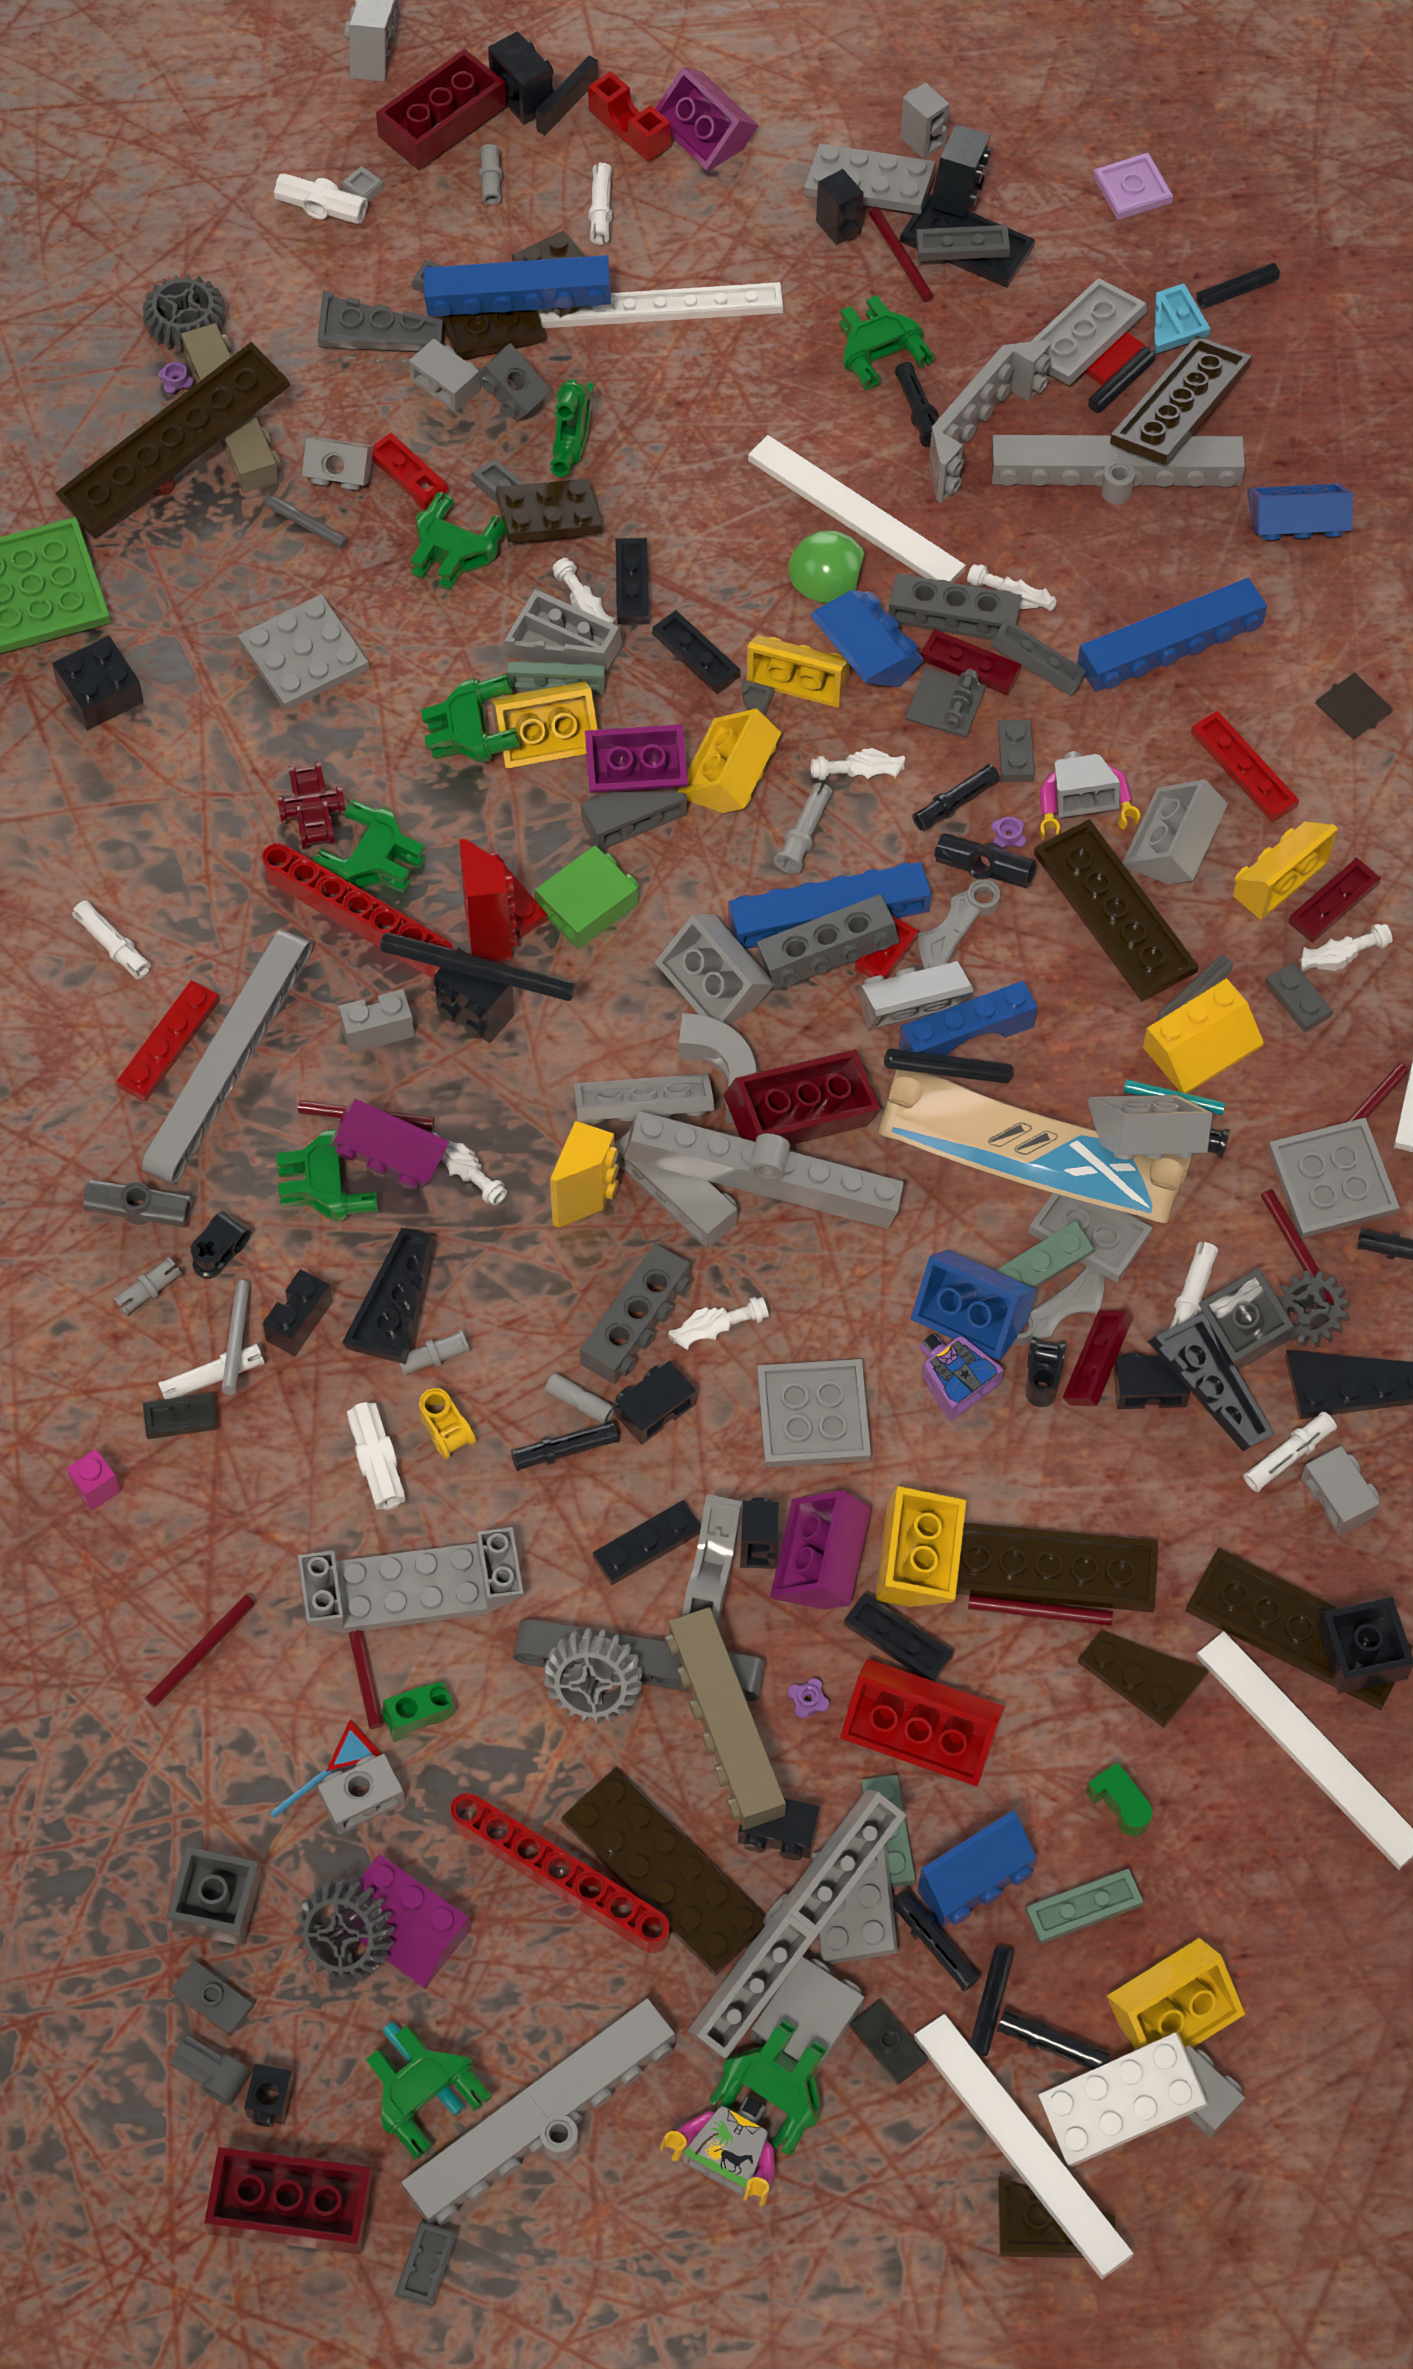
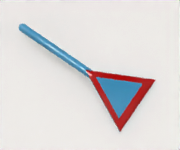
[271,1720,382,1818]

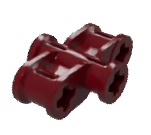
[277,761,346,849]

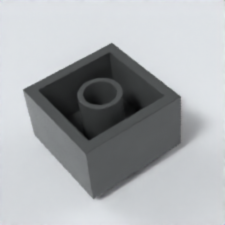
[1198,1268,1299,1370]
[166,1847,262,1946]

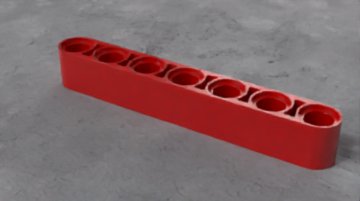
[262,843,454,979]
[450,1793,669,1953]

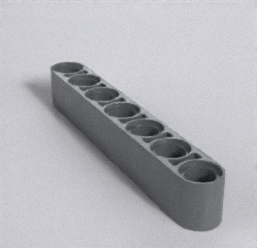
[512,1620,765,1701]

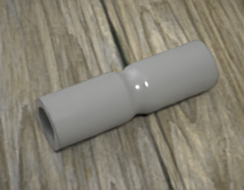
[545,1373,615,1424]

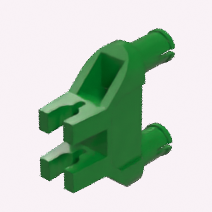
[839,295,935,390]
[550,379,594,477]
[410,492,505,591]
[421,673,521,763]
[313,799,426,893]
[276,1129,378,1221]
[709,2020,828,2155]
[365,2026,493,2161]

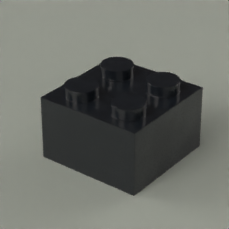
[488,31,554,125]
[930,124,993,218]
[52,635,144,730]
[434,947,514,1043]
[1317,1597,1413,1694]

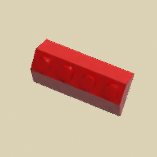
[459,838,517,962]
[840,1658,1005,1787]

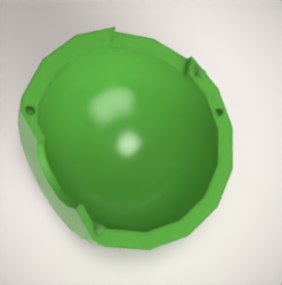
[788,531,864,603]

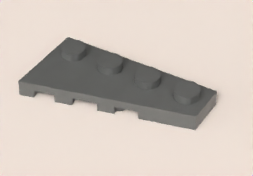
[317,291,443,351]

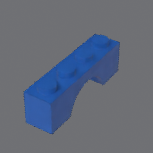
[899,980,1038,1056]

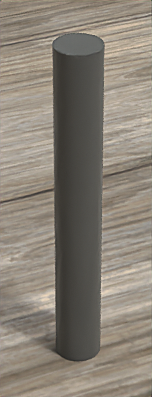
[265,495,348,549]

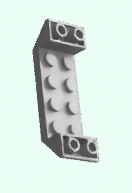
[929,340,1052,503]
[298,1527,523,1633]

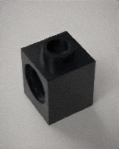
[244,2064,295,2127]

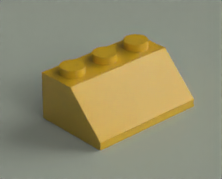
[747,635,850,708]
[491,681,598,769]
[677,708,782,813]
[1233,821,1338,921]
[1143,978,1264,1094]
[550,1121,619,1228]
[875,1486,967,1607]
[1107,1938,1245,2050]

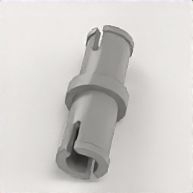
[478,144,502,205]
[113,1257,182,1316]
[399,1330,470,1376]

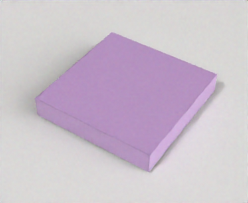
[1093,153,1173,220]

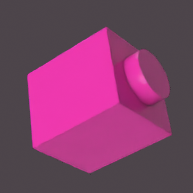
[66,1449,120,1511]

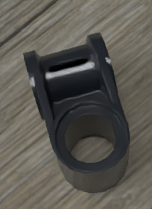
[191,1211,252,1279]
[1025,1337,1066,1407]

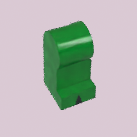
[382,1682,456,1742]
[1086,1762,1153,1837]

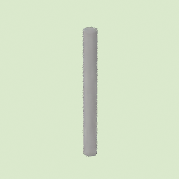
[222,1280,250,1395]

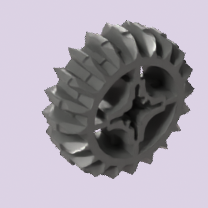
[142,274,226,352]
[294,1879,396,1982]

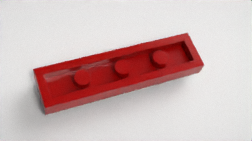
[1191,710,1299,823]
[116,980,220,1102]

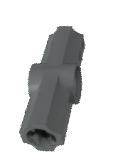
[83,1180,192,1228]

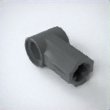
[170,2036,251,2106]

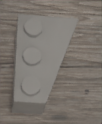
[345,0,400,82]
[504,589,623,670]

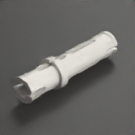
[588,163,612,245]
[72,901,151,979]
[1169,1242,1218,1329]
[158,1343,265,1399]
[1243,1411,1337,1492]

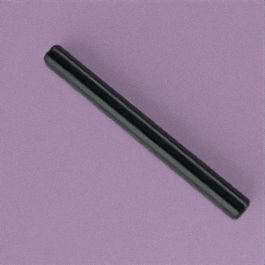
[380,932,576,1001]

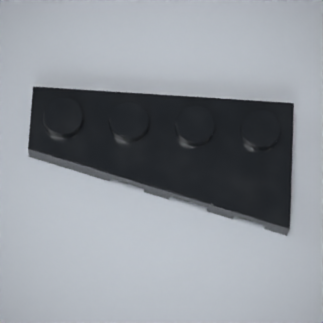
[342,1227,435,1364]
[1147,1313,1274,1451]
[1285,1350,1413,1419]

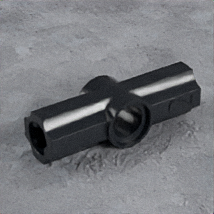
[934,833,1037,889]

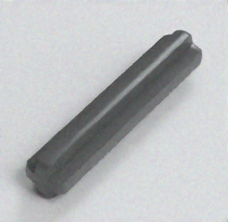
[1157,955,1233,1021]

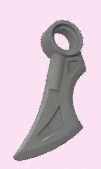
[918,879,1000,969]
[1012,1266,1105,1346]

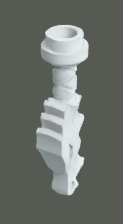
[552,558,616,624]
[967,564,1057,611]
[811,748,906,781]
[1299,924,1393,972]
[433,1133,508,1206]
[668,1297,769,1350]

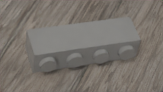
[614,1131,737,1249]

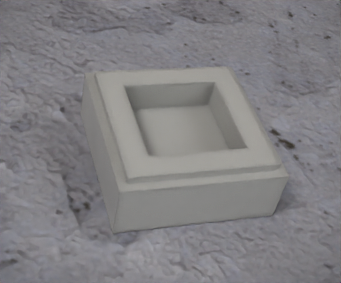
[341,166,384,201]

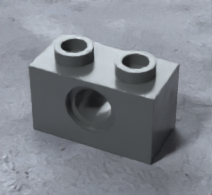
[475,343,552,422]

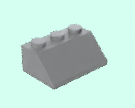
[1122,779,1228,884]
[655,914,775,1025]
[857,959,974,1031]
[1088,1095,1212,1160]

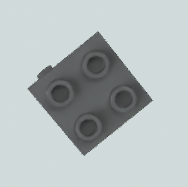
[905,667,986,738]

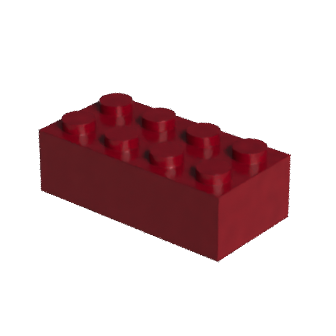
[376,48,506,170]
[723,1049,881,1145]
[204,2147,374,2255]

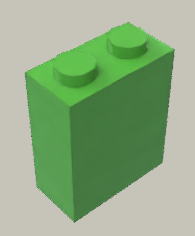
[534,845,639,949]

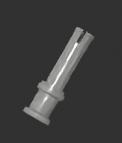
[774,783,832,874]

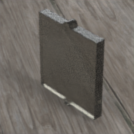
[1315,672,1393,740]

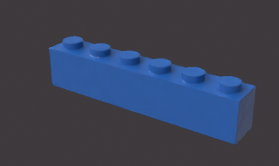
[424,255,611,317]
[1077,577,1267,692]
[728,862,931,950]

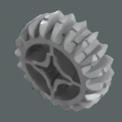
[544,1628,643,1725]

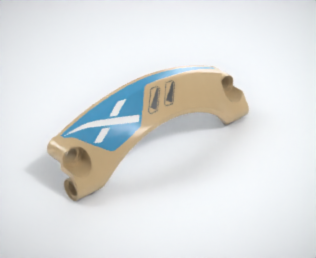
[878,1070,1191,1223]

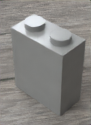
[751,1956,864,2078]

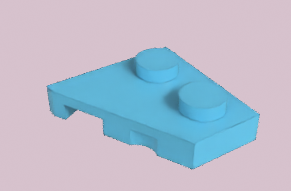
[1154,284,1211,354]

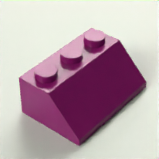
[655,66,759,171]
[585,724,688,793]
[329,1099,449,1189]
[770,1490,871,1610]
[339,1854,470,1989]

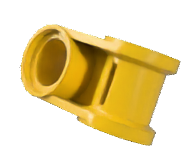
[419,1388,476,1460]

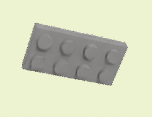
[804,144,936,214]
[1031,278,1147,385]
[574,1073,714,1124]

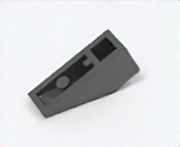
[581,792,687,851]

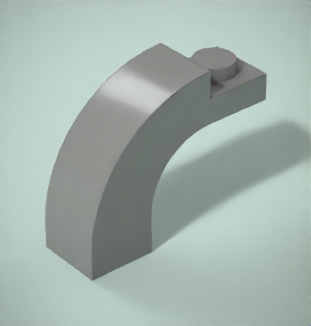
[679,1013,757,1124]
[682,1495,742,1625]

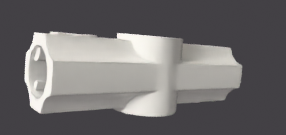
[274,173,368,224]
[347,1402,405,1510]

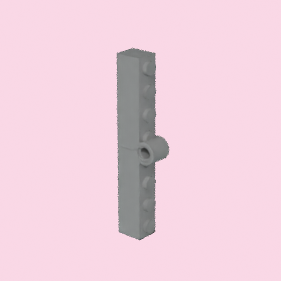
[991,435,1245,504]
[624,1111,904,1229]
[687,1790,906,2059]
[401,1998,675,2225]

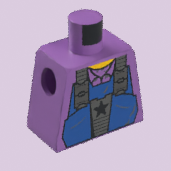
[919,1334,1004,1422]

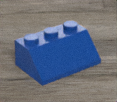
[1247,483,1353,540]
[810,590,924,687]
[911,1250,1037,1360]
[917,1810,1036,1928]

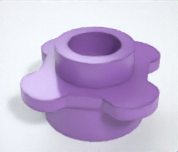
[158,362,193,394]
[991,817,1026,849]
[788,1678,829,1719]

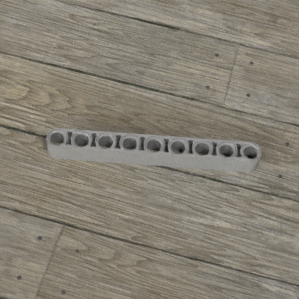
[142,929,312,1184]

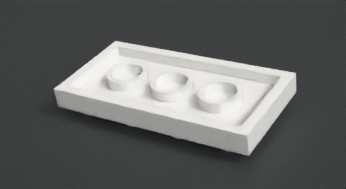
[1039,2033,1209,2167]

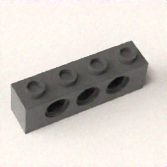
[888,573,1022,640]
[757,894,899,990]
[579,1244,692,1385]

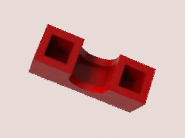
[588,71,671,162]

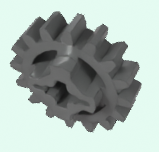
[1277,1271,1351,1347]

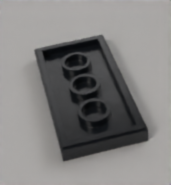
[900,194,1035,288]

